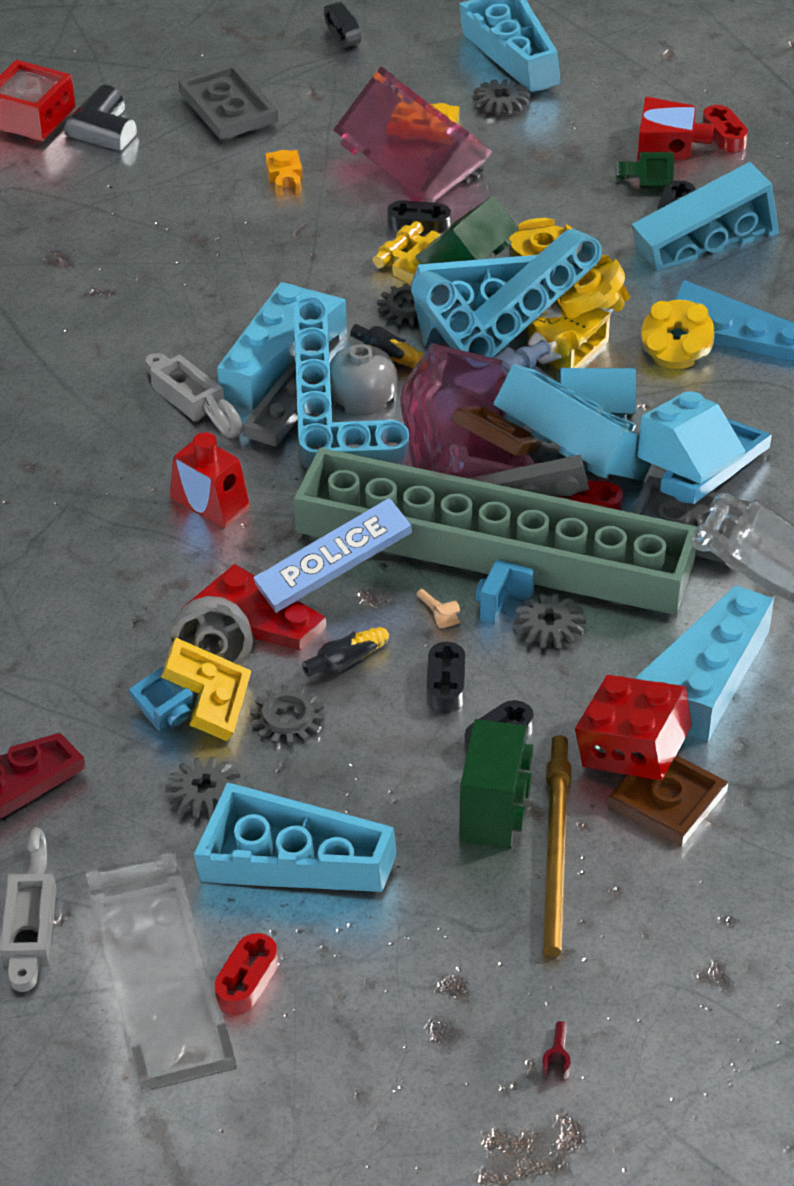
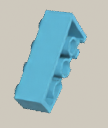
[631,162,779,272]

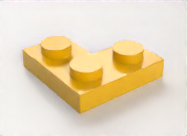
[161,638,251,742]

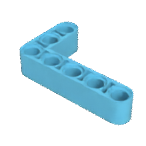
[411,229,602,365]
[294,296,409,469]

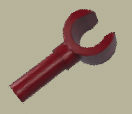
[542,1021,571,1080]

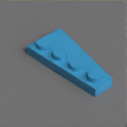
[670,280,794,361]
[660,418,772,504]

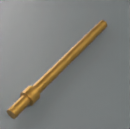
[543,735,572,957]

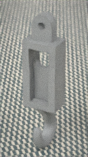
[145,353,243,439]
[0,827,57,992]

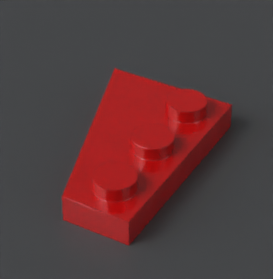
[183,564,326,651]

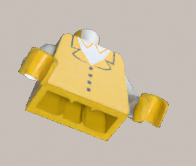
[527,284,630,370]

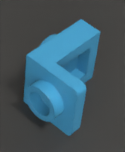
[475,559,534,624]
[129,666,193,732]

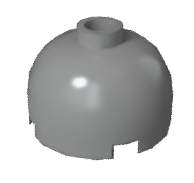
[329,344,398,415]
[170,596,253,667]

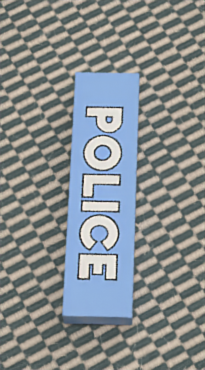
[253,498,412,613]

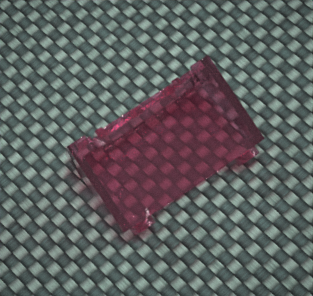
[333,66,493,202]
[400,343,534,479]

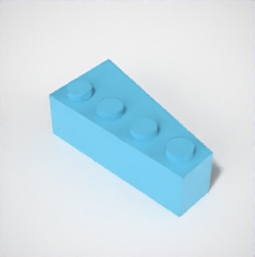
[459,0,561,92]
[411,255,556,349]
[217,282,347,410]
[493,364,652,481]
[634,585,774,741]
[194,782,397,892]

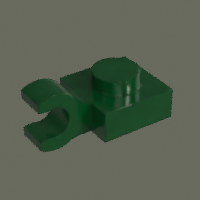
[616,152,674,188]

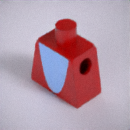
[637,97,714,160]
[170,432,250,529]

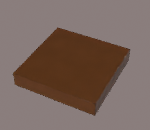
[451,405,543,456]
[608,755,728,846]

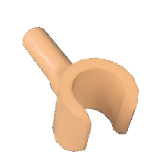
[417,589,461,629]

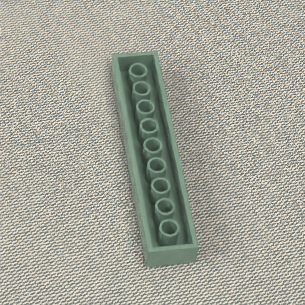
[294,448,698,615]

